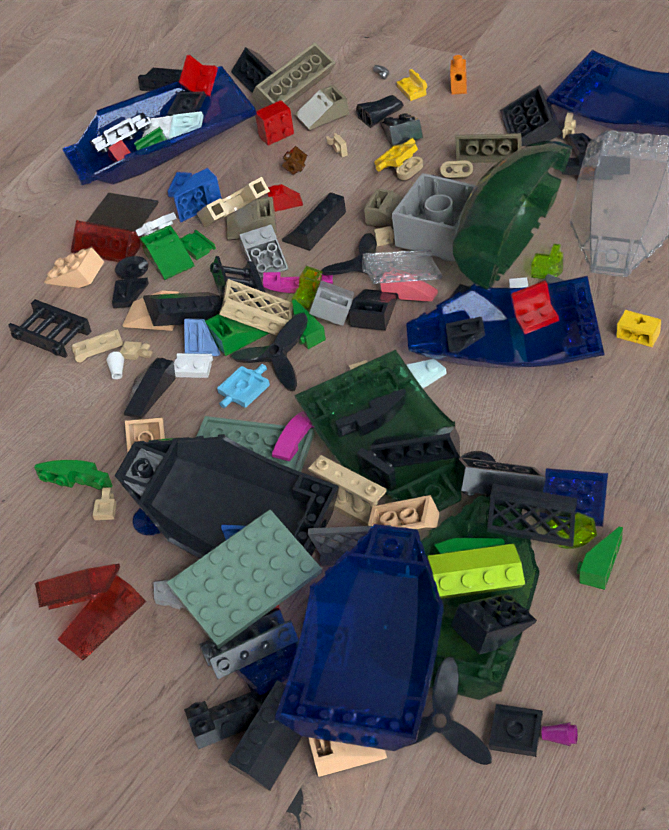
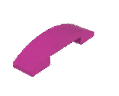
[263,271,333,293]
[272,411,324,461]

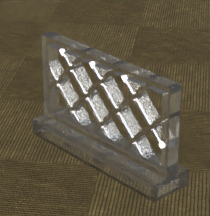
[362,250,442,284]

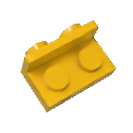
[396,69,427,101]

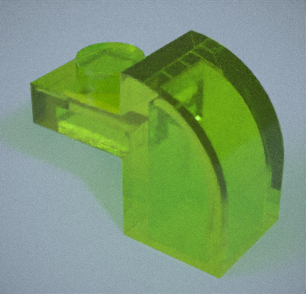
[531,244,564,279]
[291,266,322,309]
[547,512,597,549]

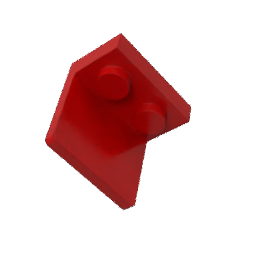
[179,55,218,96]
[511,281,559,334]

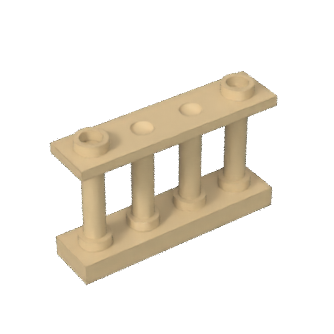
[308,455,387,526]

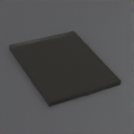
[86,192,159,233]

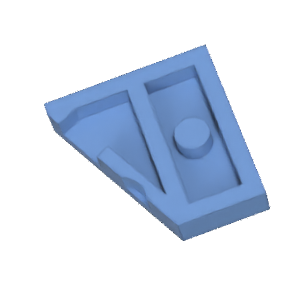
[184,318,220,356]

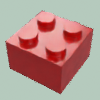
[254,100,294,146]

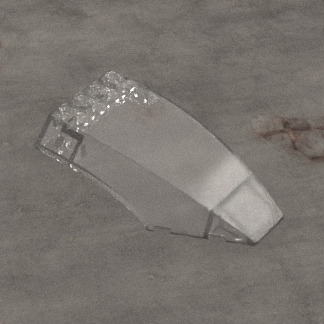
[569,130,669,277]

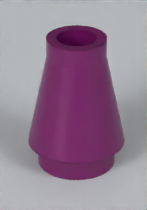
[542,722,578,746]

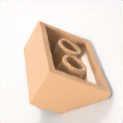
[368,495,439,536]

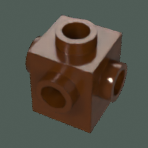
[282,146,308,175]

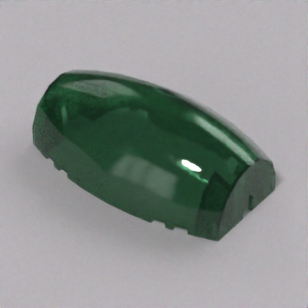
[453,141,573,290]

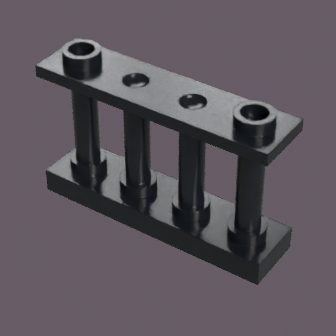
[210,256,270,312]
[8,299,92,358]
[199,608,299,679]

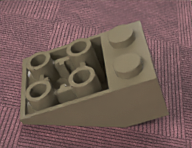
[295,85,349,130]
[364,188,403,229]
[227,197,277,240]

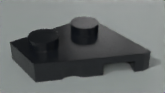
[567,133,609,156]
[446,316,485,357]

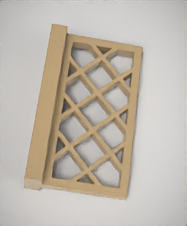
[219,279,293,336]

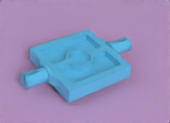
[217,364,270,409]

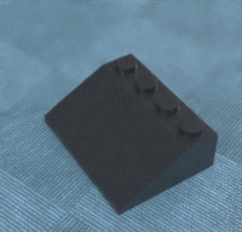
[500,85,562,146]

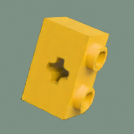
[617,310,661,347]

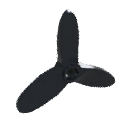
[321,233,399,281]
[231,313,308,391]
[383,657,492,765]

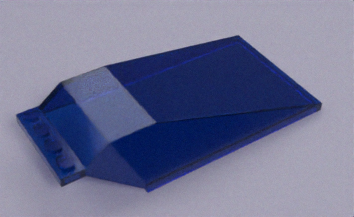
[62,66,257,185]

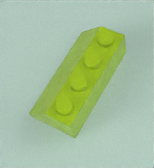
[427,544,525,600]

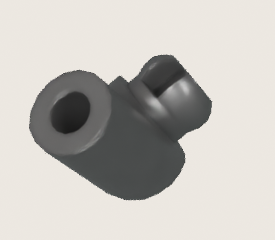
[373,65,390,79]

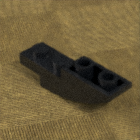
[335,389,406,438]

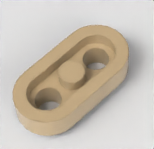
[396,156,423,180]
[441,160,473,178]

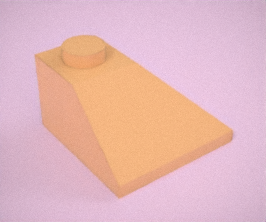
[125,418,165,452]

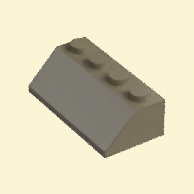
[455,133,522,163]

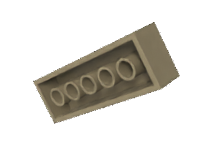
[251,42,336,108]

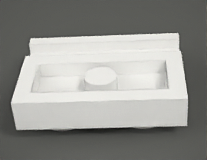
[174,353,213,378]

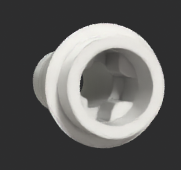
[106,352,124,379]

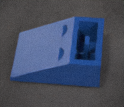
[173,168,222,222]

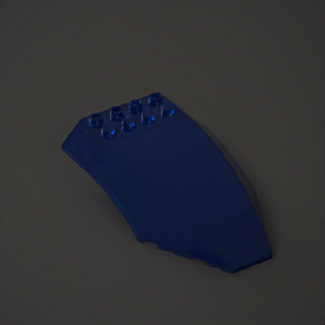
[546,50,669,136]
[406,276,605,368]
[275,524,444,751]

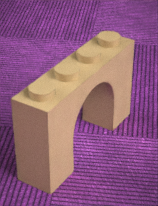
[197,177,270,228]

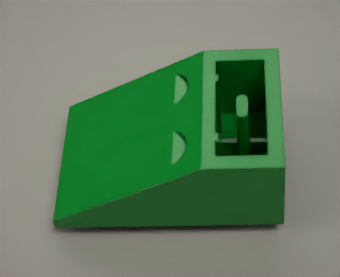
[140,225,195,280]
[205,314,270,356]

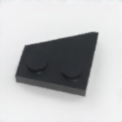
[112,277,149,308]

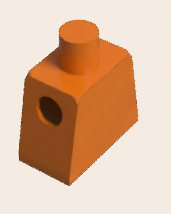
[450,55,467,95]

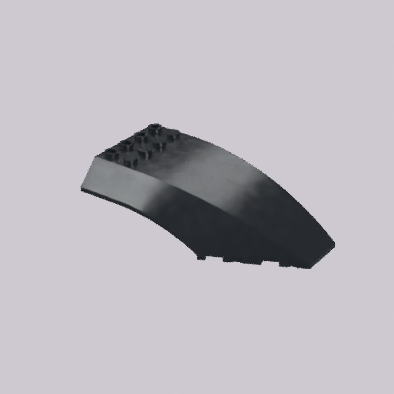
[114,434,339,559]

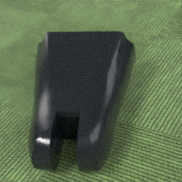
[356,95,404,128]

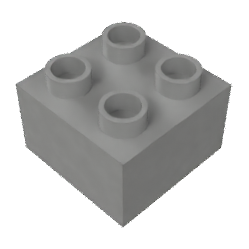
[392,173,486,262]

